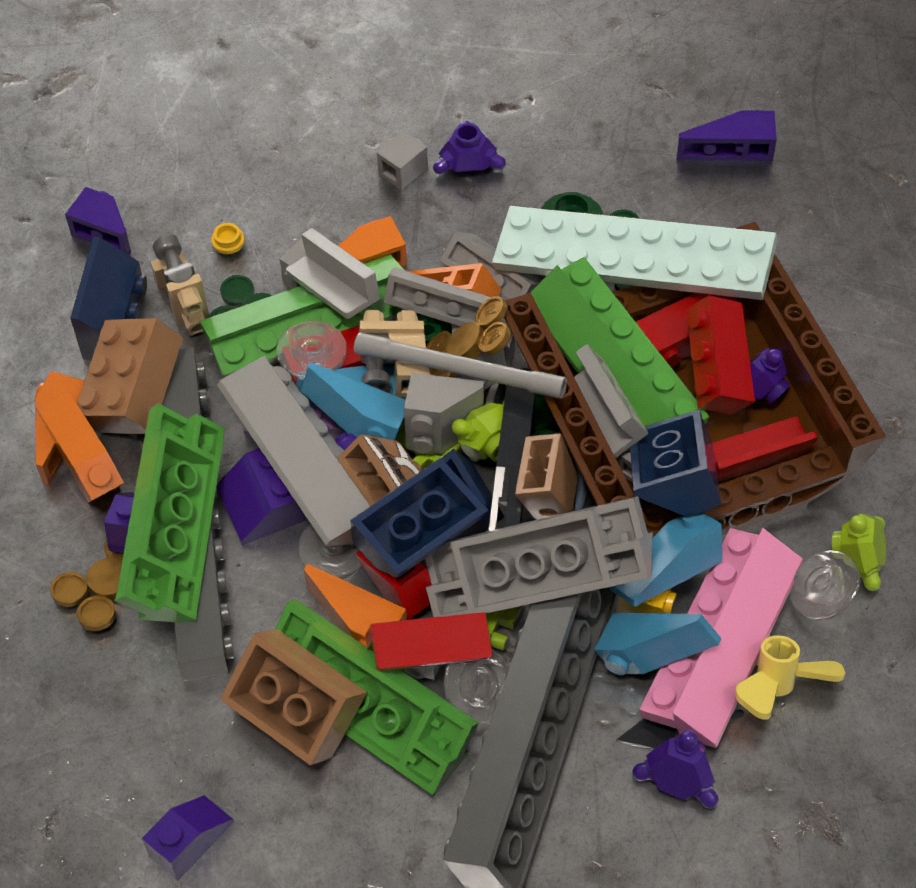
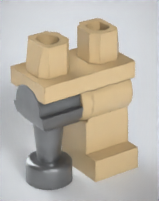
[150,235,209,336]
[359,310,430,397]

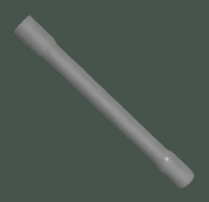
[354,332,567,399]

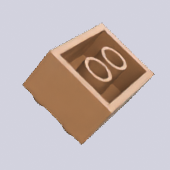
[77,318,183,434]
[219,629,367,765]

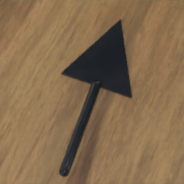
[616,709,744,749]

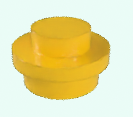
[211,223,245,254]

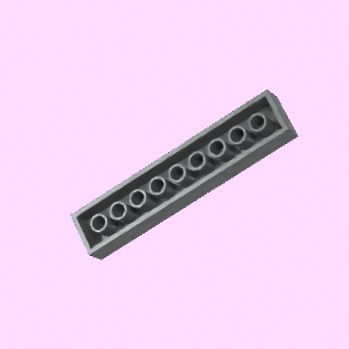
[443,587,616,888]

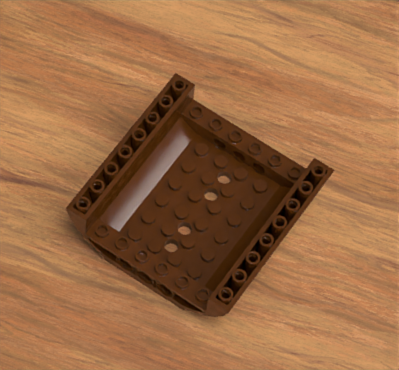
[504,222,886,538]

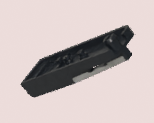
[489,385,536,531]

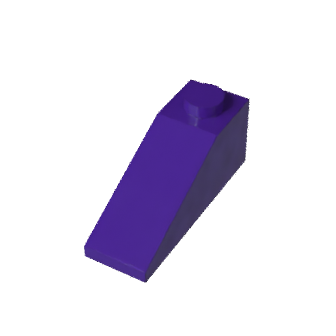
[676,110,777,161]

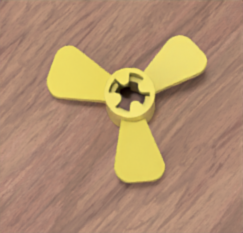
[735,635,846,720]

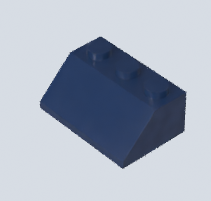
[70,237,147,360]
[630,409,722,516]
[350,458,488,578]

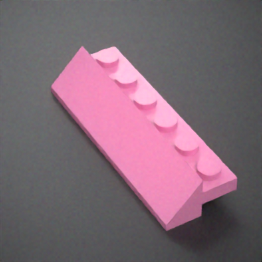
[639,528,803,748]

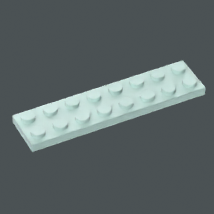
[492,206,778,300]

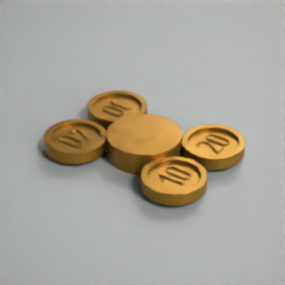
[426,296,511,378]
[50,539,124,631]

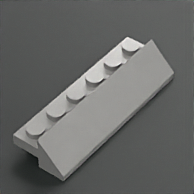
[217,355,370,546]
[425,496,653,617]

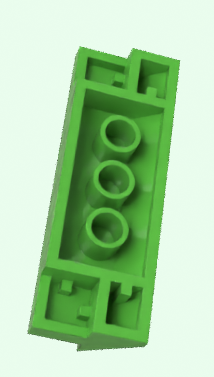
[200,254,406,378]
[531,257,709,426]
[115,403,225,622]
[275,599,479,795]

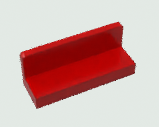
[712,416,818,482]
[365,612,492,671]

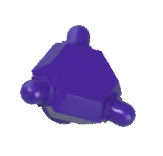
[433,120,506,175]
[750,348,790,404]
[632,730,719,808]

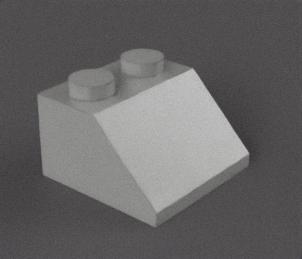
[404,373,484,454]

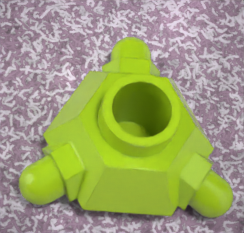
[452,402,504,462]
[832,513,887,591]

